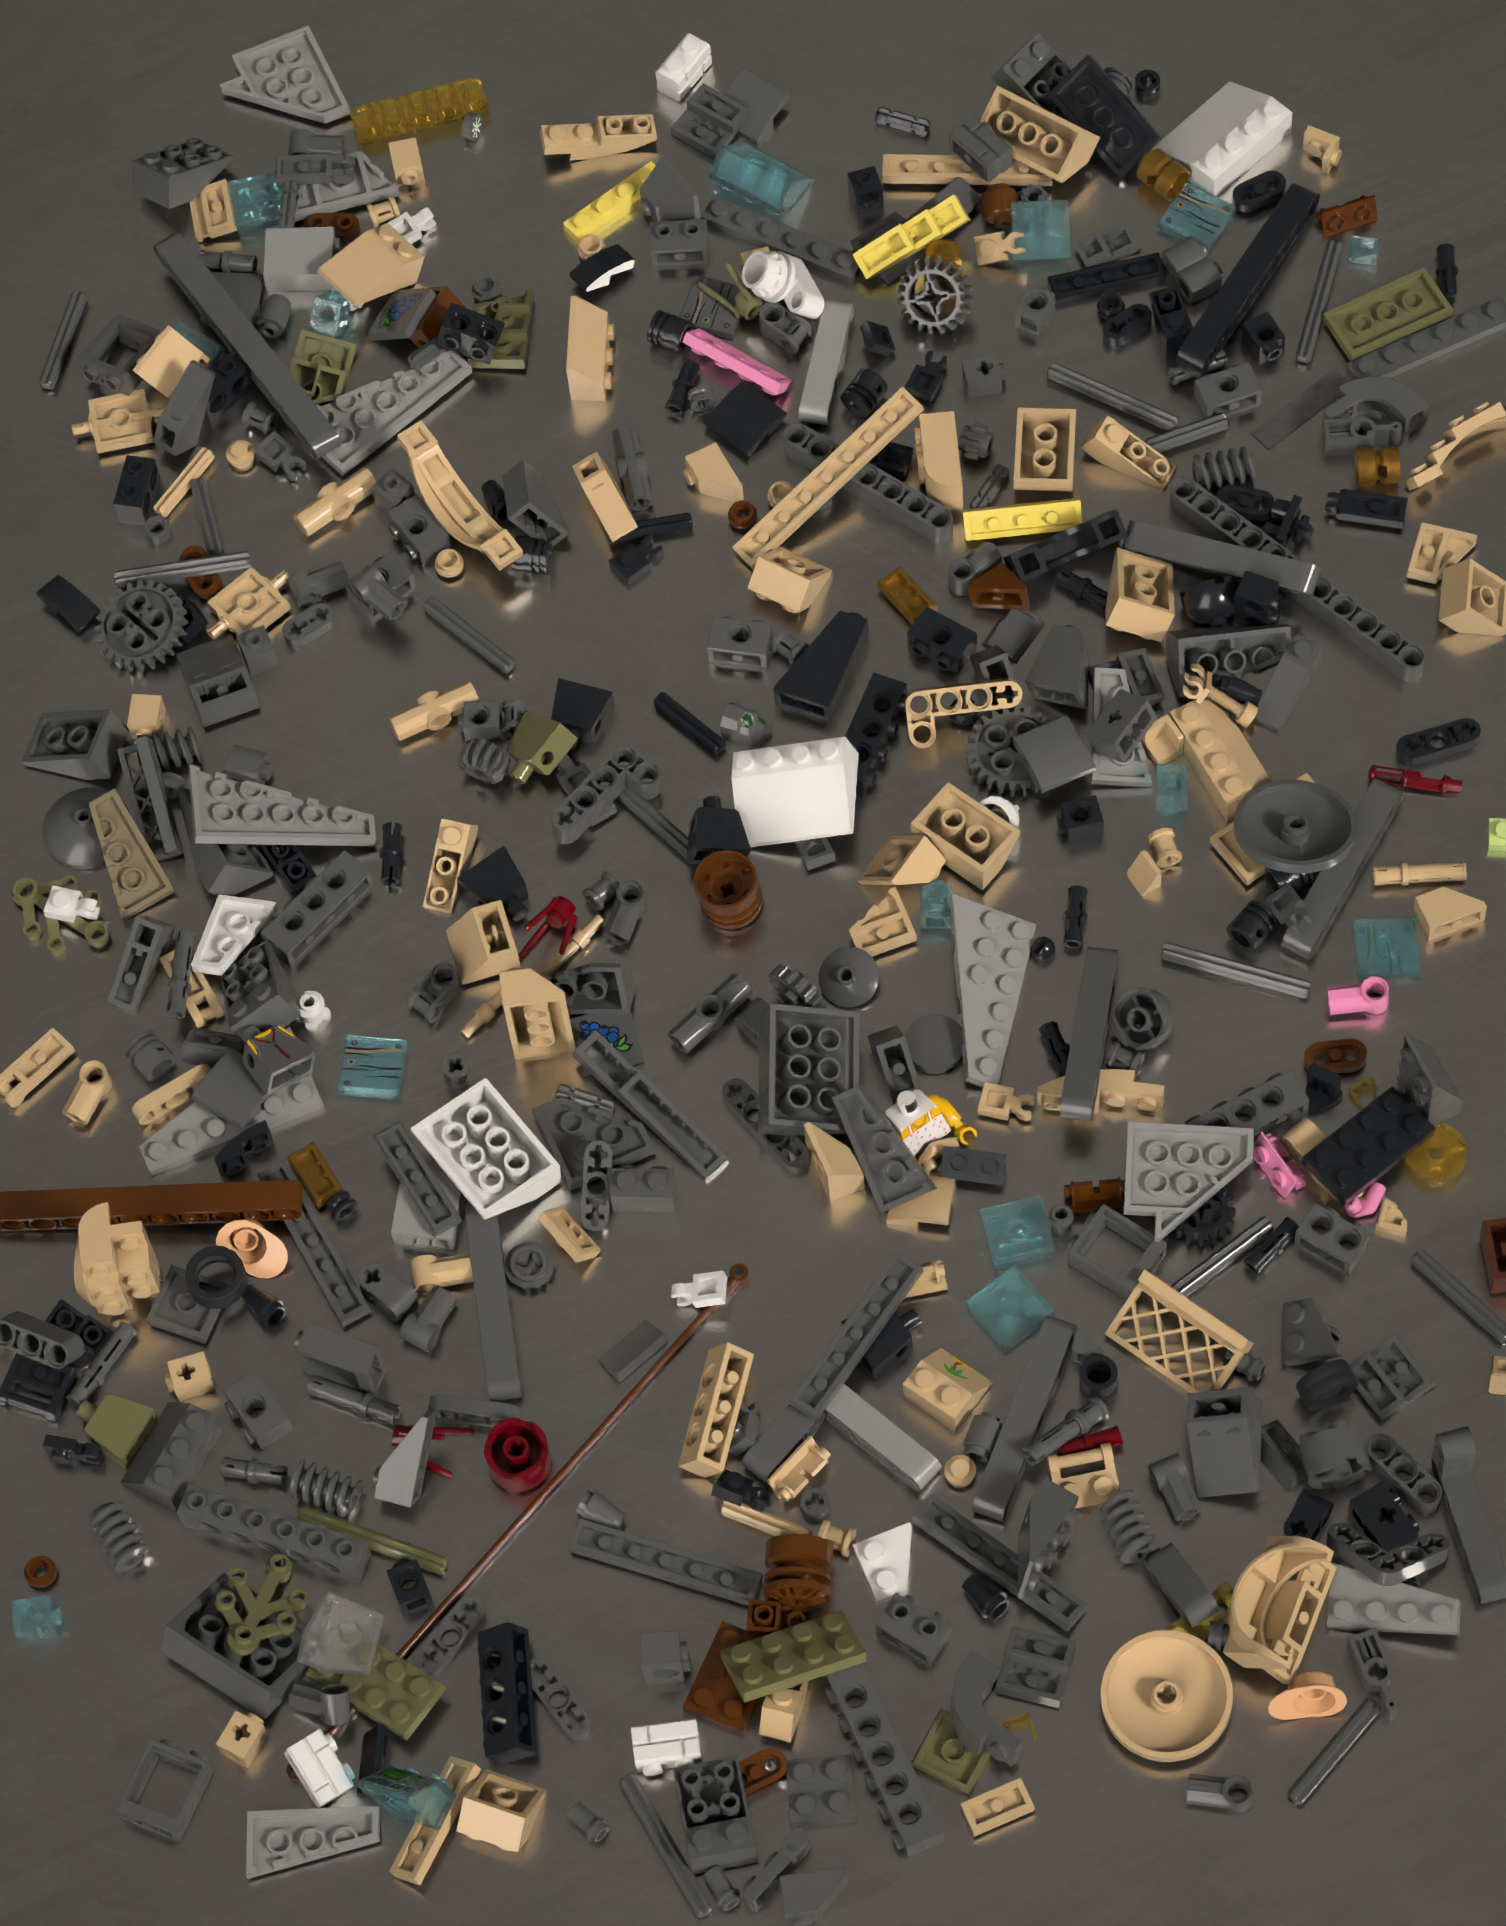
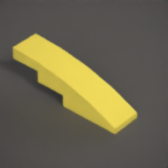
[852,195,970,279]

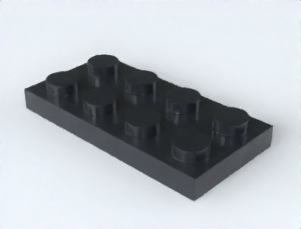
[1048,55,1162,178]
[1301,1086,1436,1206]

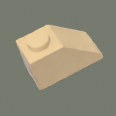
[683,442,744,502]
[1413,887,1487,941]

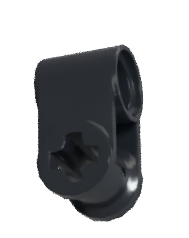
[1283,1489,1334,1540]

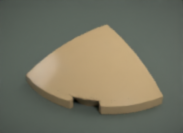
[886,1171,956,1227]

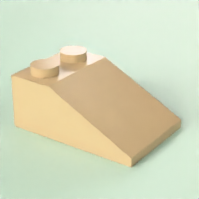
[317,223,425,306]
[1105,547,1175,642]

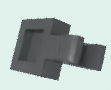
[729,1395,760,1456]

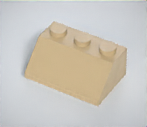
[566,296,615,401]
[911,782,1020,890]

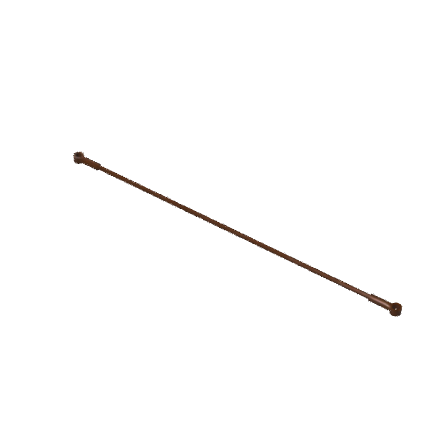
[286,1264,749,1783]

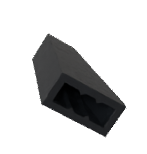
[773,611,869,722]

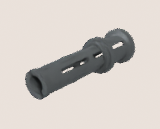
[1022,1396,1109,1465]

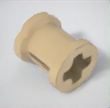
[366,196,400,228]
[1148,828,1182,868]
[818,1520,856,1557]

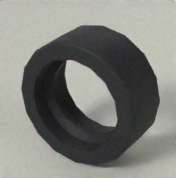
[185,1246,247,1309]

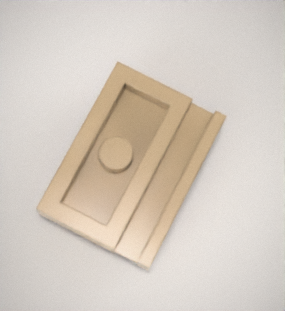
[190,179,237,242]

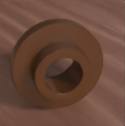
[728,500,757,529]
[24,1556,57,1588]

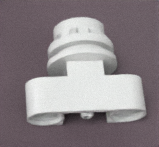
[742,251,824,320]

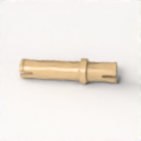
[1372,861,1467,886]

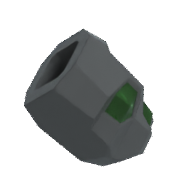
[720,702,772,745]

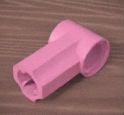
[1327,976,1389,1015]

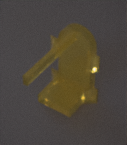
[1348,1076,1378,1110]
[1002,1712,1038,1741]

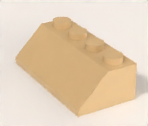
[980,86,1100,183]
[1169,700,1272,822]
[499,967,576,1059]

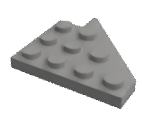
[219,25,351,124]
[1123,1121,1254,1242]

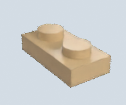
[960,1777,1035,1837]

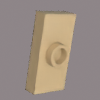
[537,1207,601,1262]

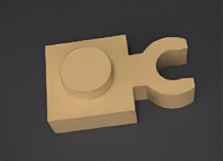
[974,232,1026,266]
[978,1082,1035,1121]

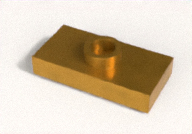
[877,566,937,625]
[287,1142,344,1209]

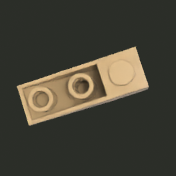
[1080,415,1177,490]
[572,451,638,542]
[423,818,479,914]
[759,1681,810,1742]

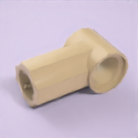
[62,1060,112,1125]
[410,1253,474,1295]

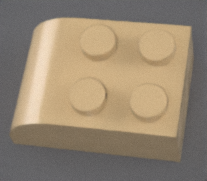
[1014,408,1076,492]
[914,411,963,517]

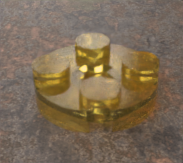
[1404,1123,1467,1187]

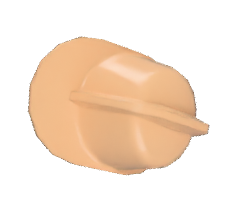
[216,1218,288,1279]
[1268,1671,1347,1720]

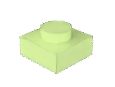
[1488,818,1506,851]

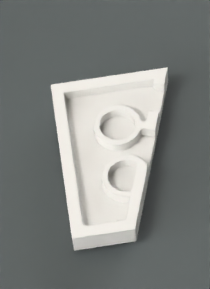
[191,894,278,976]

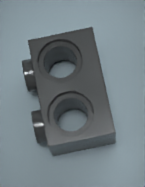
[1294,1203,1370,1276]

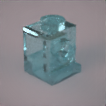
[920,880,952,930]

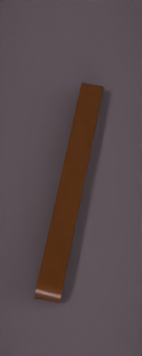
[0,1180,303,1232]

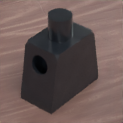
[551,678,615,752]
[687,796,751,864]
[457,846,528,921]
[841,1307,922,1380]

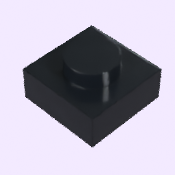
[860,321,896,356]

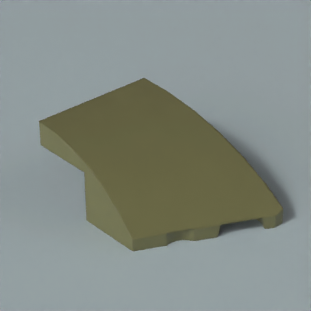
[467,289,534,369]
[289,329,358,404]

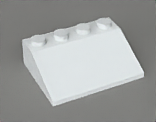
[1151,81,1293,200]
[731,737,859,847]
[410,1078,561,1220]

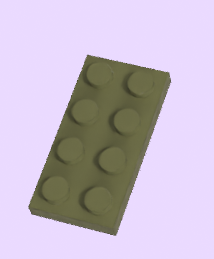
[1323,267,1453,361]
[720,1610,867,1703]
[305,1624,446,1741]

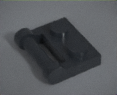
[0,1353,77,1423]

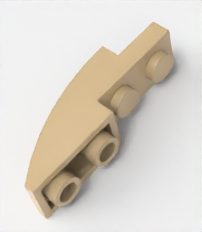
[540,114,657,161]
[1037,1069,1164,1113]

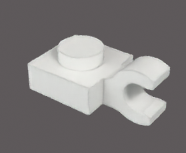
[388,207,436,244]
[43,885,100,923]
[671,1270,727,1308]

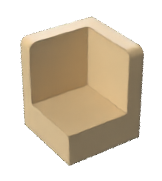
[1142,714,1184,768]

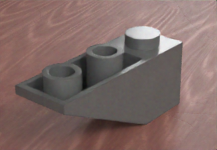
[153,360,215,456]

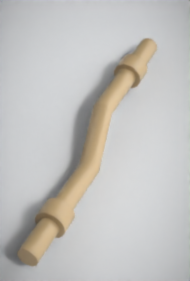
[459,914,605,1039]

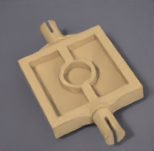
[71,389,166,454]
[206,567,291,640]

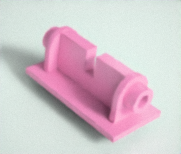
[1253,1132,1307,1199]

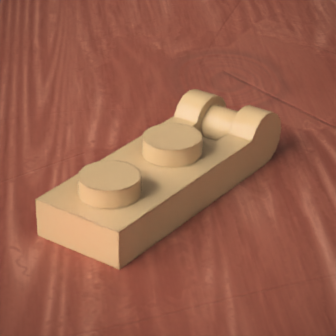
[159,950,225,1029]
[0,1028,75,1108]

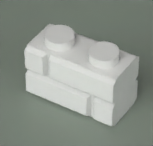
[655,33,712,102]
[631,1718,702,1776]
[284,1729,355,1808]

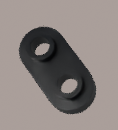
[1232,171,1286,212]
[1216,485,1275,521]

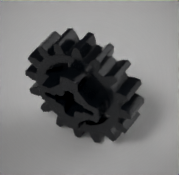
[1176,1186,1236,1246]

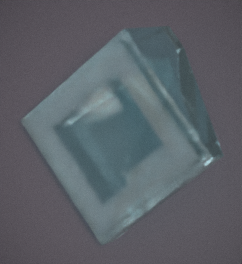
[1348,236,1380,265]

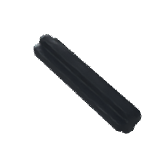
[606,512,693,543]
[654,692,726,755]

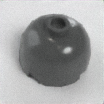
[1111,988,1175,1051]

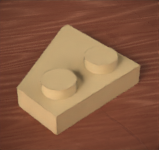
[1407,522,1477,584]

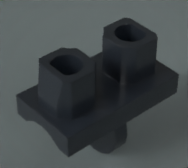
[1262,495,1314,548]

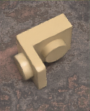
[1303,125,1342,174]

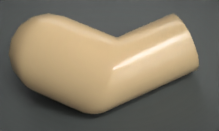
[918,1137,959,1174]

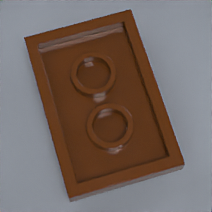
[682,1621,761,1735]

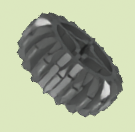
[897,256,974,334]

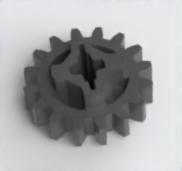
[768,964,827,1009]

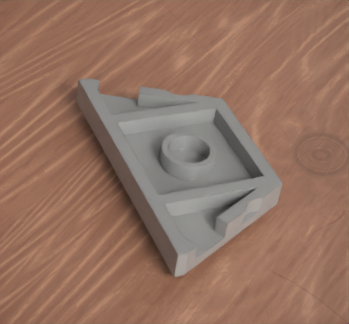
[294,151,400,222]

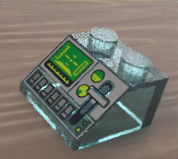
[357,1766,457,1830]

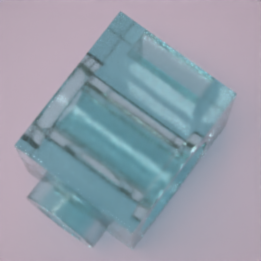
[309,290,350,337]
[1156,764,1188,813]
[11,1595,62,1642]

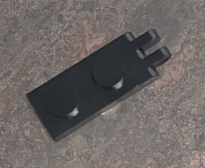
[1325,489,1408,529]

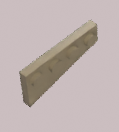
[88,788,175,922]

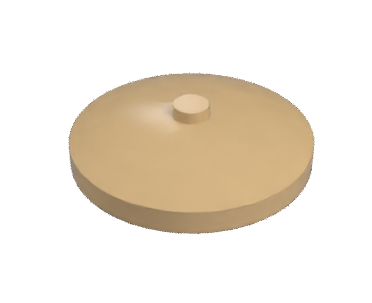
[1100,1630,1233,1762]

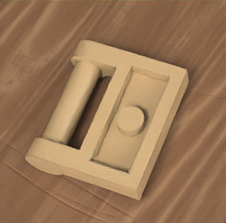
[1046,1442,1121,1509]

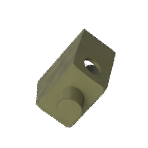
[506,711,578,784]
[77,1394,158,1470]

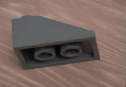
[22,709,129,780]

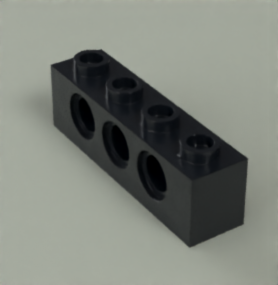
[845,672,907,796]
[477,1622,537,1764]

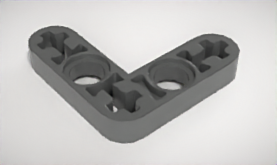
[1326,1523,1450,1586]

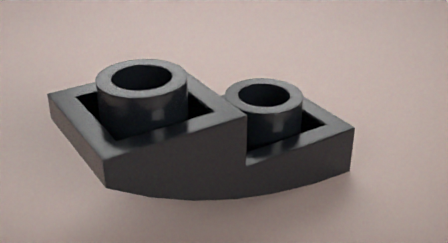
[570,244,635,292]
[36,575,101,632]
[260,845,317,893]
[214,1120,274,1176]
[45,1299,114,1358]

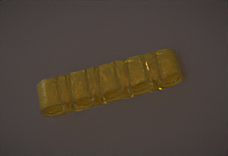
[350,78,489,144]

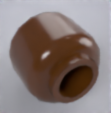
[981,183,1020,228]

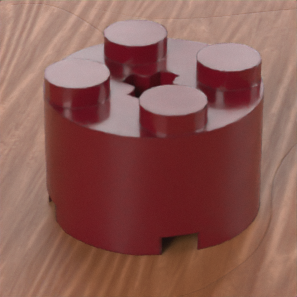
[484,1418,551,1493]

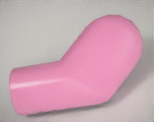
[1343,1182,1386,1218]

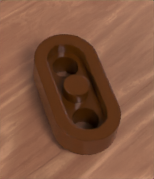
[303,213,361,243]
[179,545,223,599]
[1304,1038,1367,1074]
[739,1748,787,1796]

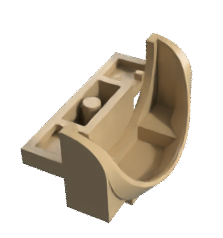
[74,1202,163,1315]
[1223,1536,1337,1684]

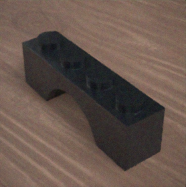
[1003,509,1128,582]

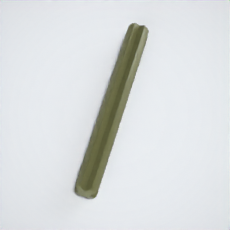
[298,1506,448,1575]

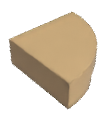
[1375,1198,1407,1238]

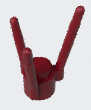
[518,896,578,961]
[392,1424,474,1478]

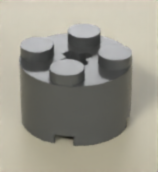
[1299,1421,1372,1489]

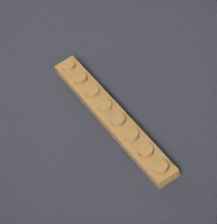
[732,387,924,570]

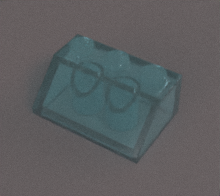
[708,142,815,216]

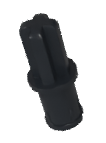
[1435,243,1458,299]
[665,359,700,415]

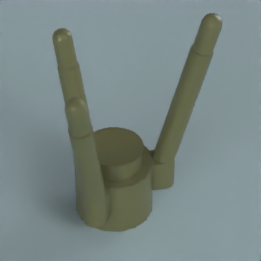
[698,262,764,320]

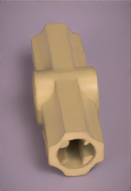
[293,467,377,536]
[388,680,480,741]

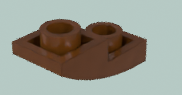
[746,1599,814,1636]

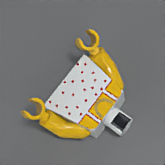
[884,1089,977,1157]

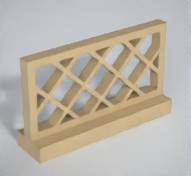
[1104,1269,1254,1393]

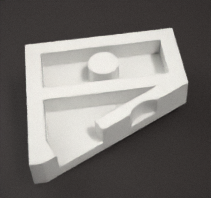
[853,1522,912,1606]

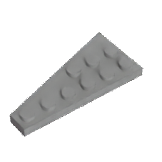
[286,350,472,476]
[188,764,376,846]
[948,894,1036,1087]
[139,1027,324,1177]

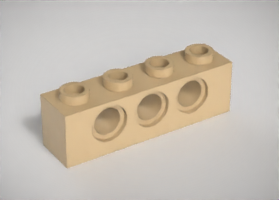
[678,1342,754,1478]

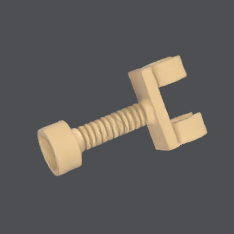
[1183,664,1258,728]

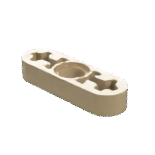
[132,1064,211,1125]

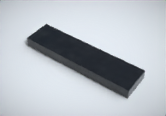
[1047,252,1166,305]

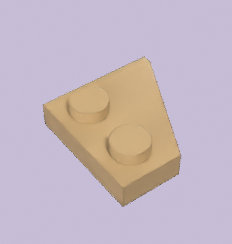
[849,887,917,956]

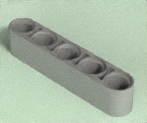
[799,299,855,425]
[823,1384,942,1491]

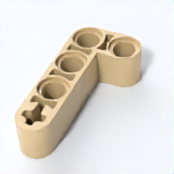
[905,678,1023,748]

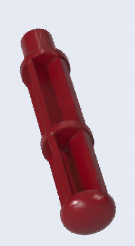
[1368,765,1463,793]

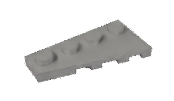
[1091,667,1152,788]
[1327,1562,1461,1635]
[246,1806,380,1879]

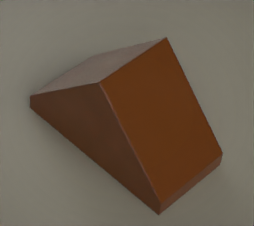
[967,563,1030,610]

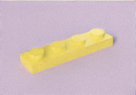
[563,161,656,244]
[962,498,1082,541]

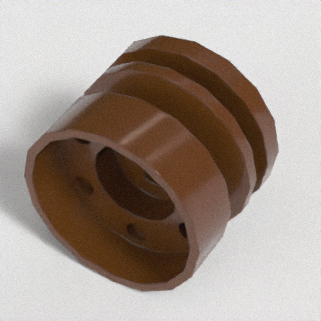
[693,850,763,930]
[764,1534,833,1608]

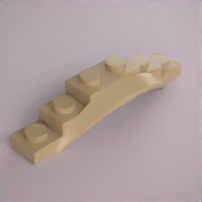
[1404,401,1506,491]
[397,420,523,571]

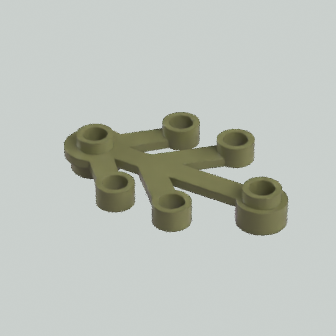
[11,875,110,956]
[215,1554,308,1655]

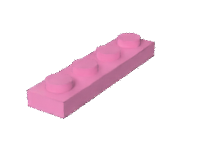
[682,328,794,395]

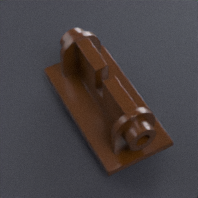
[1316,195,1378,237]
[1064,1177,1125,1213]

